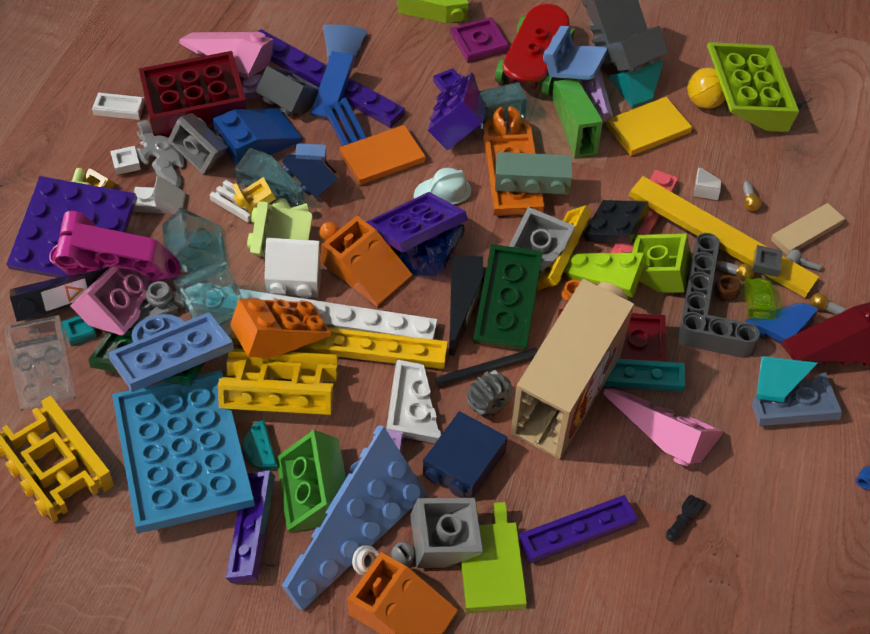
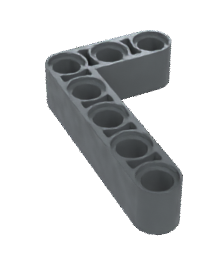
[678,233,760,358]

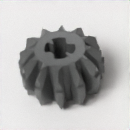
[466,370,514,418]

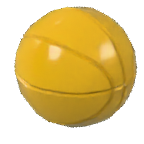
[687,67,726,109]

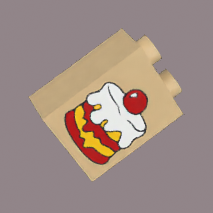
[511,279,634,460]

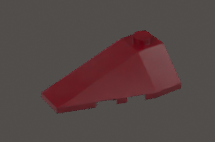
[781,302,870,366]

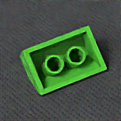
[276,430,346,532]

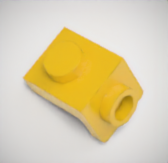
[232,177,276,214]

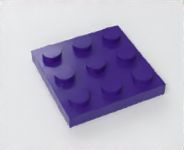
[367,192,468,252]

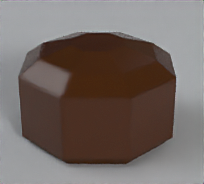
[714,275,741,301]

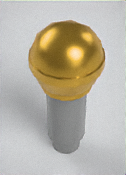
[743,181,762,212]
[715,261,754,281]
[810,293,847,315]

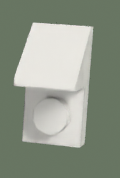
[133,176,186,214]

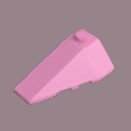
[179,32,273,79]
[70,266,150,335]
[603,389,723,466]

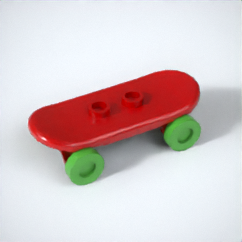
[495,4,575,96]

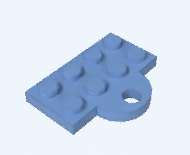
[108,312,234,392]

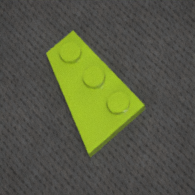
[565,253,646,297]

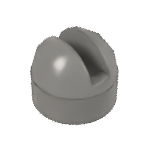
[391,542,415,567]

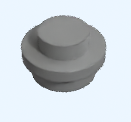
[146,281,173,307]

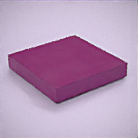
[450,17,510,63]

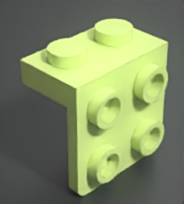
[247,201,313,257]

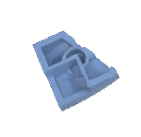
[323,24,367,62]

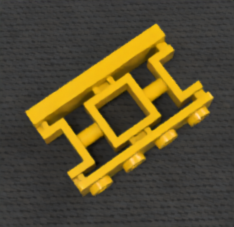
[218,349,338,415]
[0,395,114,523]

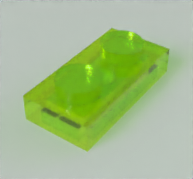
[743,278,776,319]

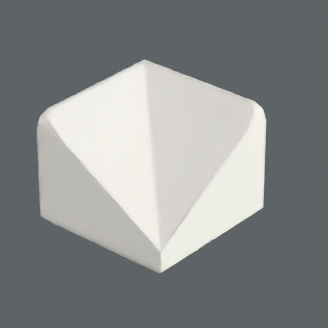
[693,167,721,200]

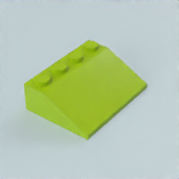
[707,42,799,132]

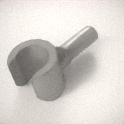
[786,249,821,271]

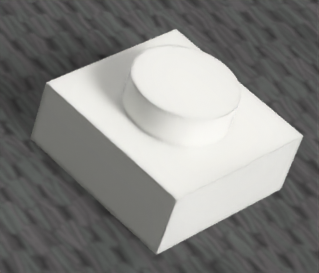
[110,146,141,175]

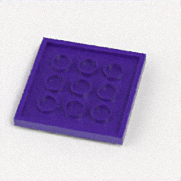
[6,176,138,278]

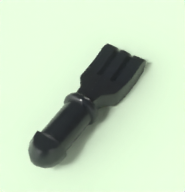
[666,494,707,542]

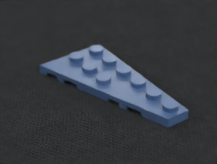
[281,425,427,610]

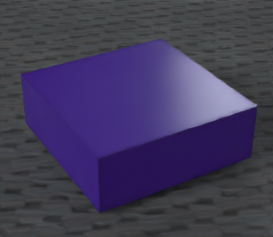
[433,68,460,92]

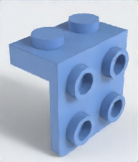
[543,26,608,80]

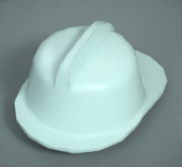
[414,167,471,205]

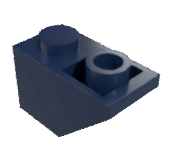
[282,154,340,198]

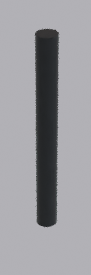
[435,348,538,387]

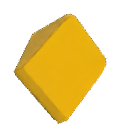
[82,168,115,189]

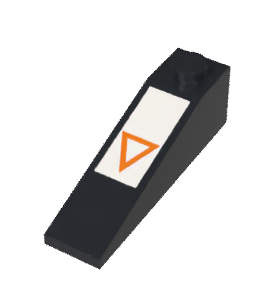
[449,255,487,356]
[10,266,110,322]

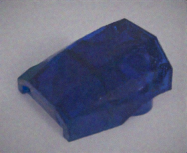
[399,224,465,277]

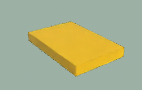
[606,97,692,156]

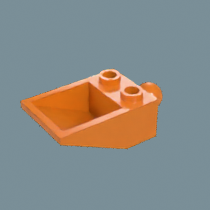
[319,216,413,308]

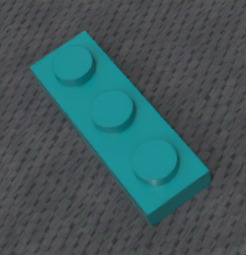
[603,359,685,392]

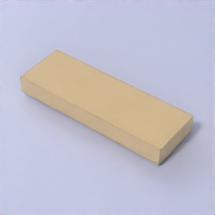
[771,203,845,255]

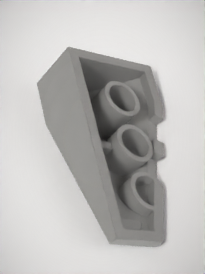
[509,207,575,276]

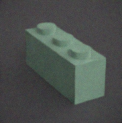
[495,152,572,194]

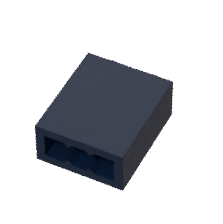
[423,411,508,498]

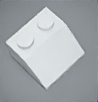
[265,238,322,298]

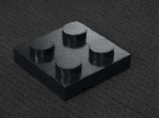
[584,200,650,244]

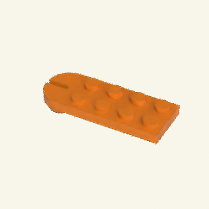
[483,106,544,216]

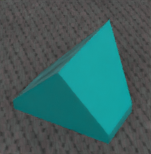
[609,60,664,108]
[756,356,818,402]

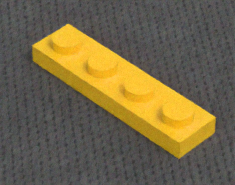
[537,205,592,290]

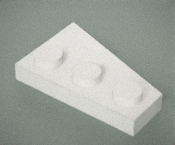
[386,360,441,443]

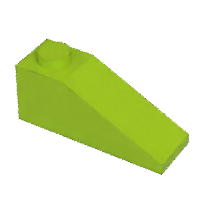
[398,0,469,23]

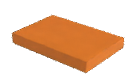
[339,125,426,186]

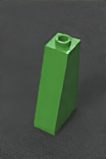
[552,79,603,159]

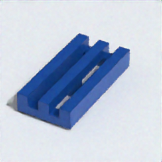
[324,98,366,146]

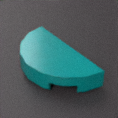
[243,420,278,471]

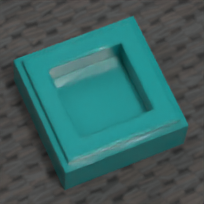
[62,316,97,347]

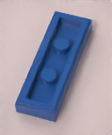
[311,51,356,120]

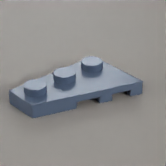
[752,372,842,426]

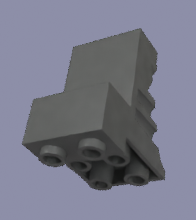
[582,0,669,73]

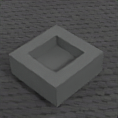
[752,245,783,277]

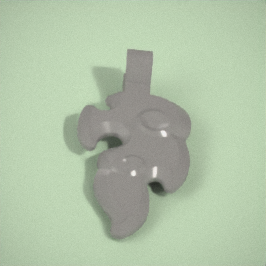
[136,120,184,188]

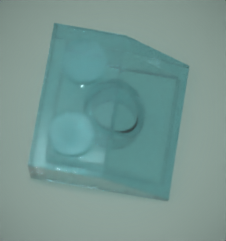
[479,82,527,129]
[162,208,227,273]
[173,258,243,325]

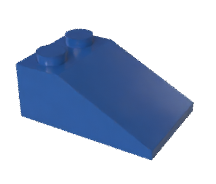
[213,109,302,169]

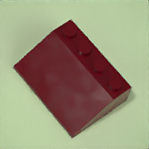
[138,51,247,136]

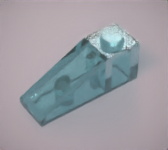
[235,148,304,206]

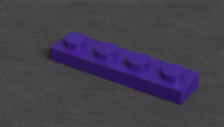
[226,470,275,583]
[519,495,638,564]

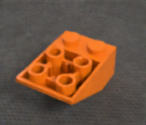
[230,298,331,358]
[347,552,458,634]

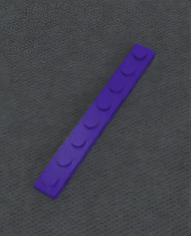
[258,29,405,128]

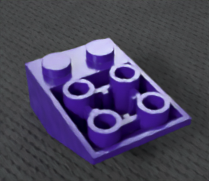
[428,72,485,151]

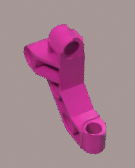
[49,211,181,282]

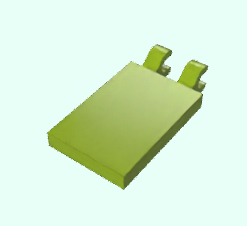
[461,502,527,613]

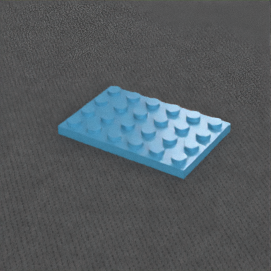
[112,370,255,534]

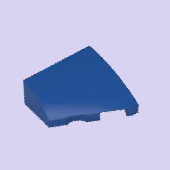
[745,303,818,343]

